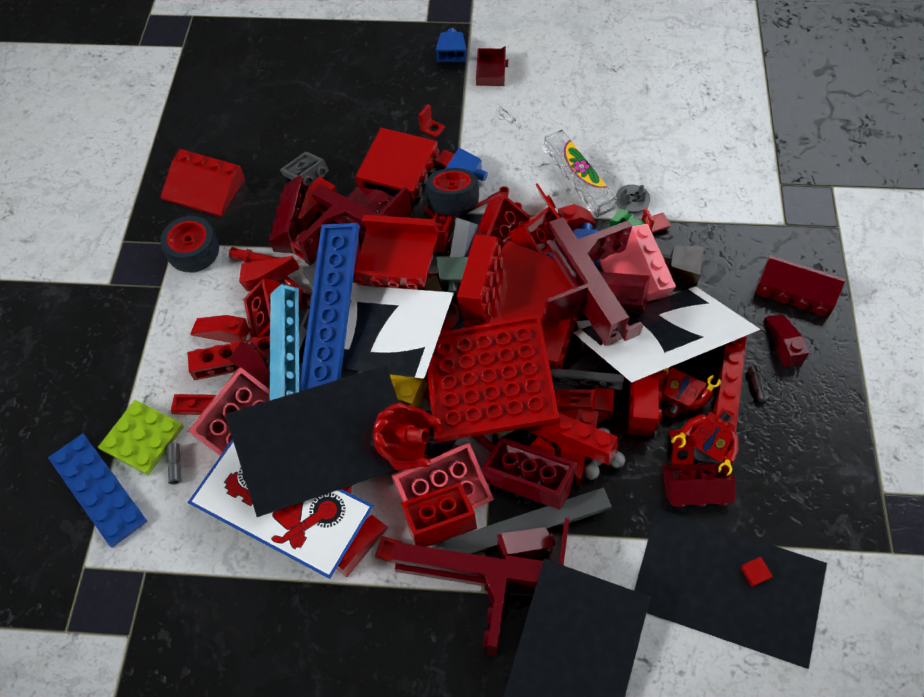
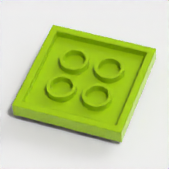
[98,400,184,476]

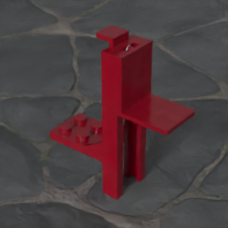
[297,184,412,266]
[542,217,643,346]

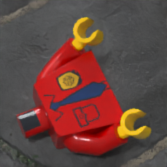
[659,367,721,418]
[671,408,739,476]

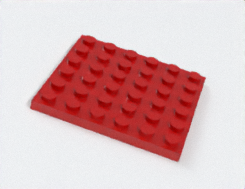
[427,314,560,443]

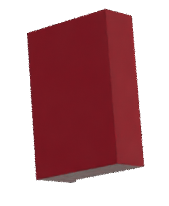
[476,46,509,86]

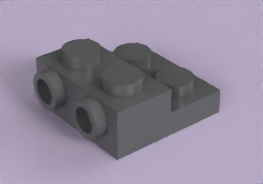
[280,152,329,188]

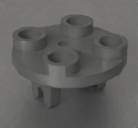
[615,184,650,214]

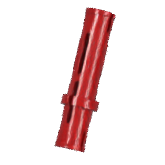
[229,247,278,263]

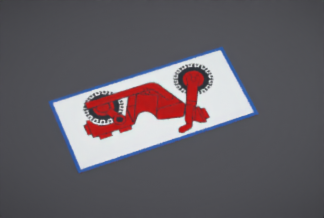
[187,439,374,579]

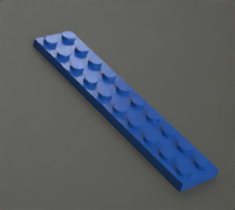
[299,223,360,391]

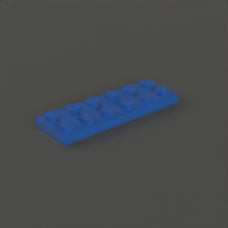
[48,434,148,548]

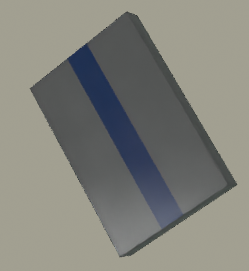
[448,218,479,257]

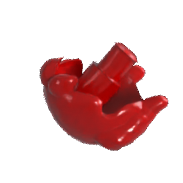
[373,403,442,470]

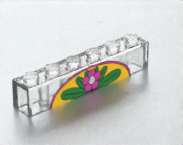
[543,129,617,217]

